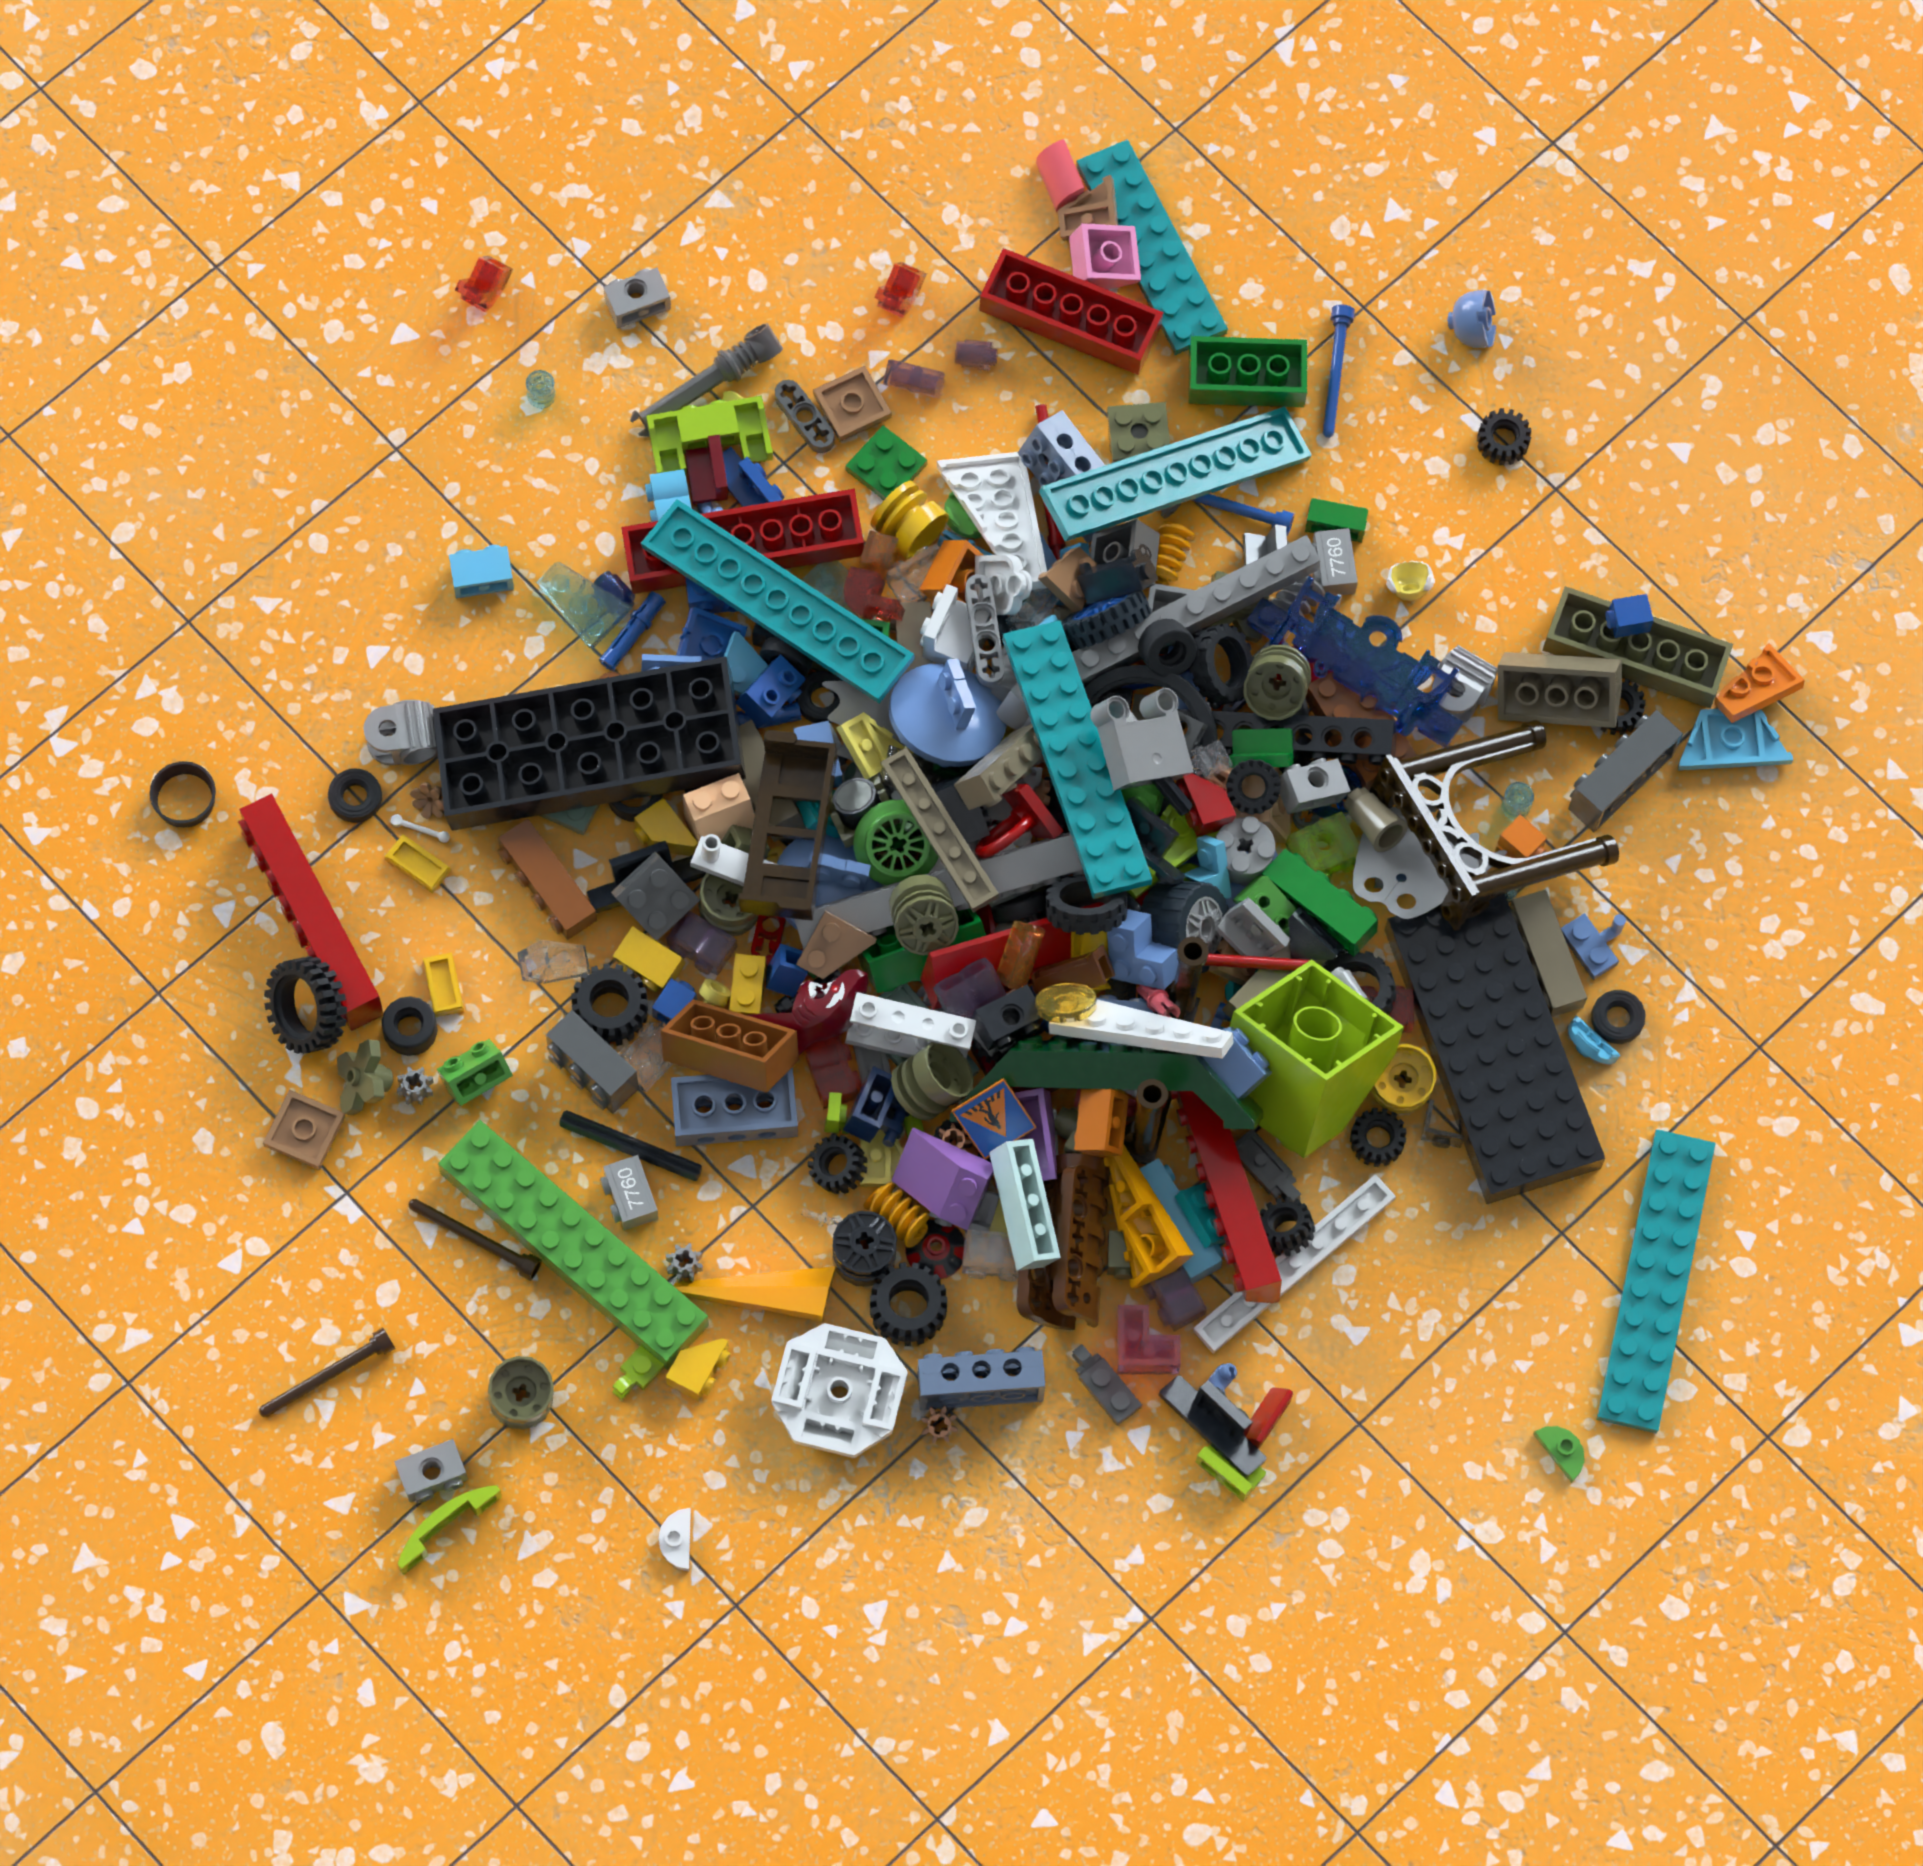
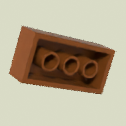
[1305,659,1417,791]
[660,999,799,1093]

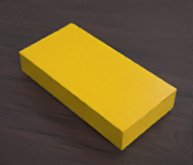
[384,834,451,894]
[423,952,464,1017]

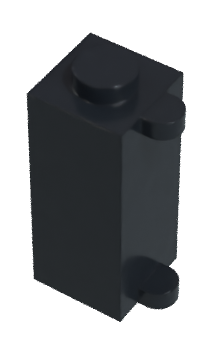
[1077,549,1158,604]

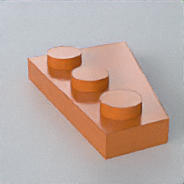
[1714,643,1805,723]

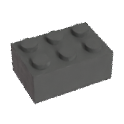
[546,1010,639,1114]

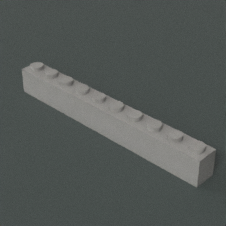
[1072,535,1321,687]
[795,832,1084,949]

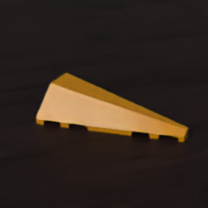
[1103,1144,1194,1289]
[673,1266,835,1322]

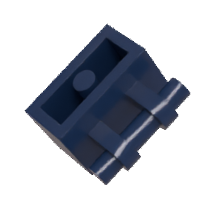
[843,1066,910,1147]

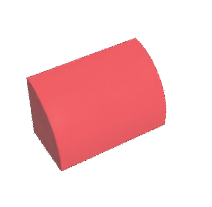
[1036,139,1084,212]

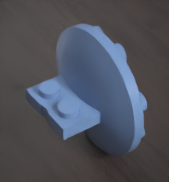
[888,659,1006,767]
[777,835,889,930]

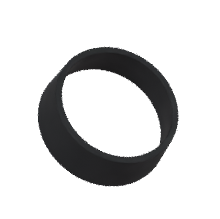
[149,761,216,828]

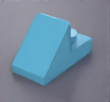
[1184,835,1232,899]

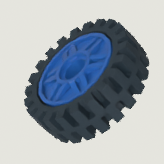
[1061,591,1152,649]

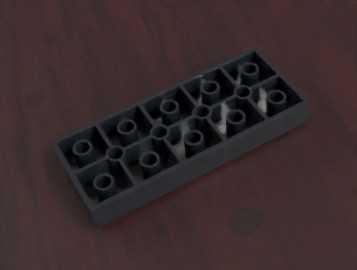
[433,657,746,831]
[1384,894,1606,1204]

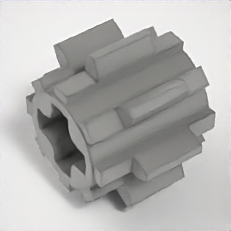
[396,1067,434,1105]
[666,1243,703,1283]

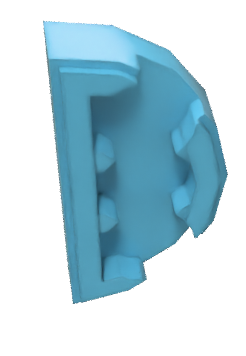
[1567,1016,1621,1065]

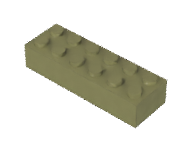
[1542,586,1733,708]

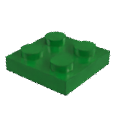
[845,425,928,500]

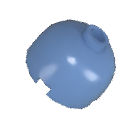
[1448,290,1496,348]

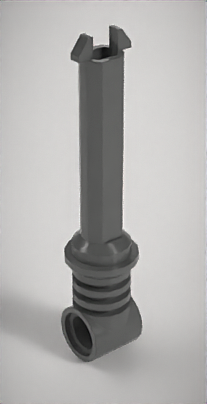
[630,323,783,437]

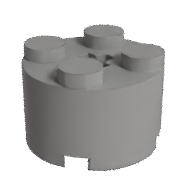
[1216,816,1275,886]

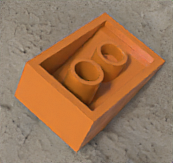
[919,540,1010,621]

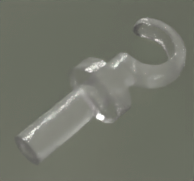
[801,1208,842,1227]

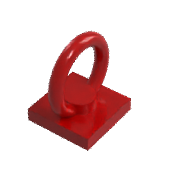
[974,784,1063,859]

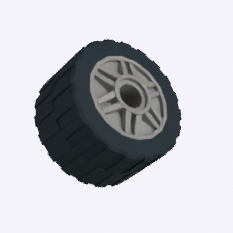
[1141,881,1229,973]

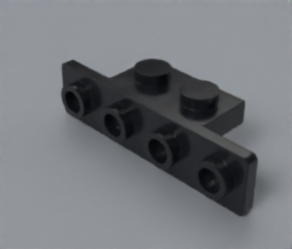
[1126,797,1186,885]
[587,841,707,913]
[1159,1375,1267,1478]

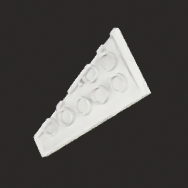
[937,452,1047,590]

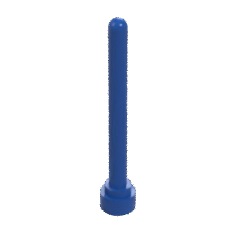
[1323,304,1355,438]
[1191,494,1295,536]

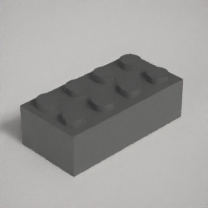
[1568,710,1683,832]

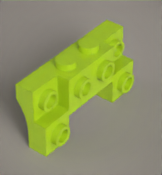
[646,395,773,475]

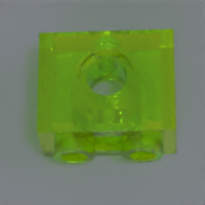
[1285,811,1359,880]

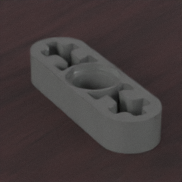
[775,380,834,453]

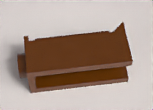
[1031,944,1116,1004]

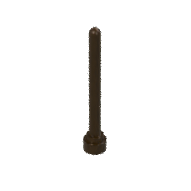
[408,1199,542,1281]
[259,1327,395,1417]

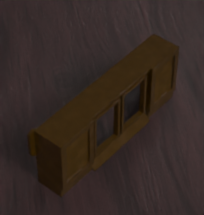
[738,730,838,921]

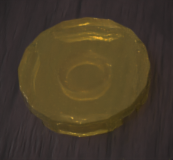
[1035,983,1097,1023]

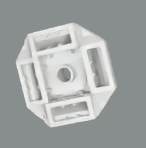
[771,1323,908,1458]

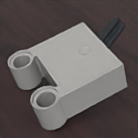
[1090,688,1194,816]

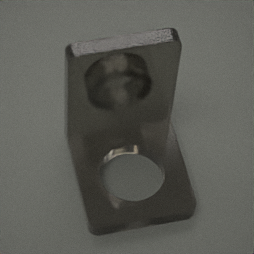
[1421,1099,1465,1149]

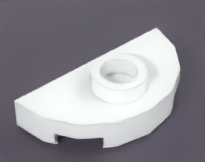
[658,1508,691,1572]

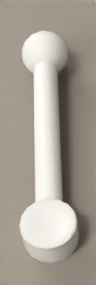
[391,814,450,843]

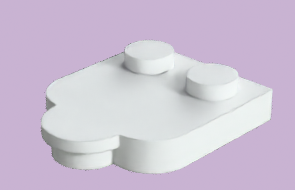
[975,555,1032,615]

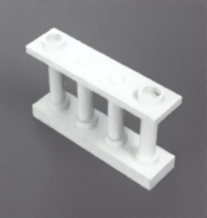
[845,992,976,1058]

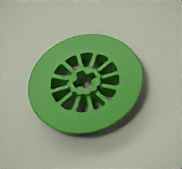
[853,800,938,885]

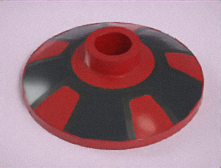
[905,1220,967,1279]

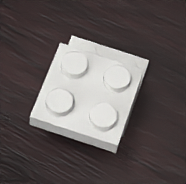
[920,584,990,672]

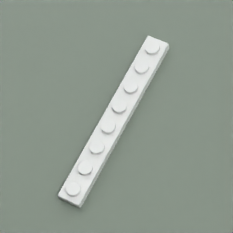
[1193,1174,1396,1354]

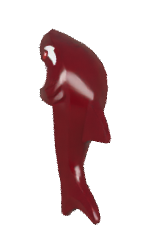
[747,969,868,1055]

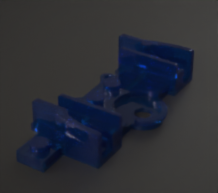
[1246,576,1463,748]

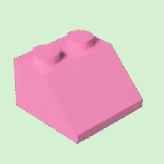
[1069,224,1141,290]

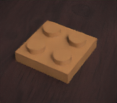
[813,366,892,442]
[263,1090,346,1170]

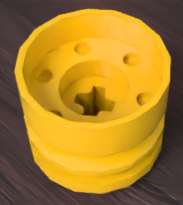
[870,481,949,560]
[1371,1044,1436,1114]

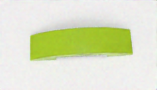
[398,1485,502,1575]

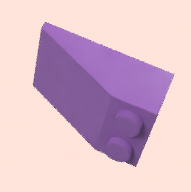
[995,1088,1057,1189]
[891,1127,994,1230]

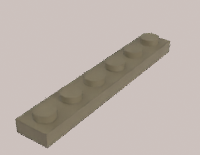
[881,747,999,913]

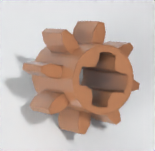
[939,1123,973,1151]
[921,1405,958,1444]

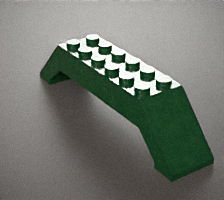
[950,1035,1263,1129]

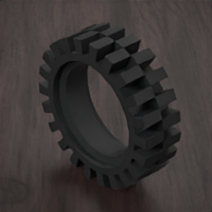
[264,956,347,1054]

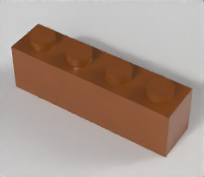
[497,818,597,940]

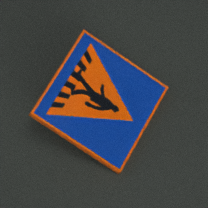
[952,1078,1037,1160]

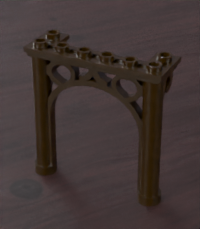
[1369,720,1619,931]
[1123,936,1209,1165]

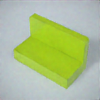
[1196,1445,1266,1501]

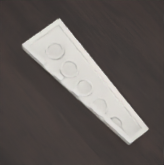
[1049,993,1233,1059]

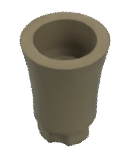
[1344,787,1408,852]

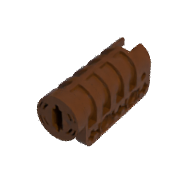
[1016,1153,1110,1330]

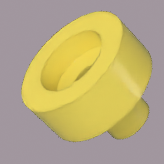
[699,979,731,1006]

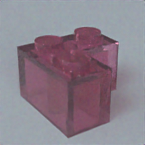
[1116,1305,1181,1374]

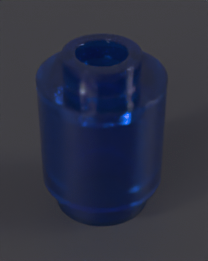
[592,571,635,615]

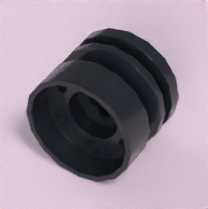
[832,1211,897,1287]

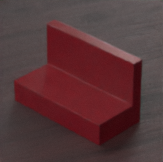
[685,434,728,504]

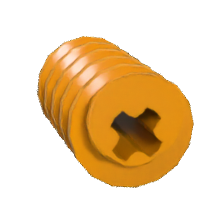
[1155,521,1195,586]
[863,1182,930,1248]

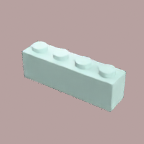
[989,1139,1061,1271]

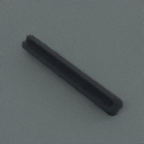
[559,1110,702,1181]

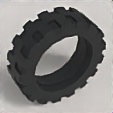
[1189,624,1254,706]
[1046,874,1127,935]
[1324,951,1396,1014]

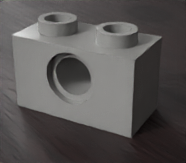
[603,268,671,329]
[1279,758,1351,814]
[394,1439,468,1503]

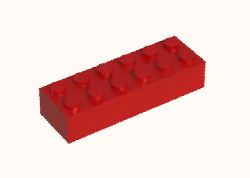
[979,248,1163,375]

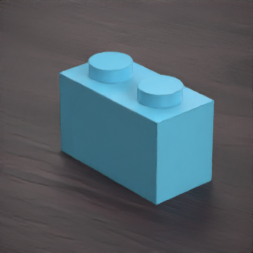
[449,545,514,598]

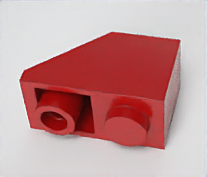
[1176,773,1236,837]

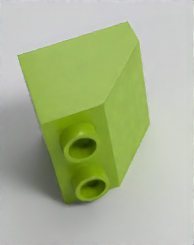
[1229,959,1404,1158]

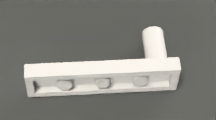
[690,834,778,886]

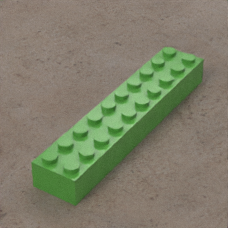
[438,1120,709,1370]

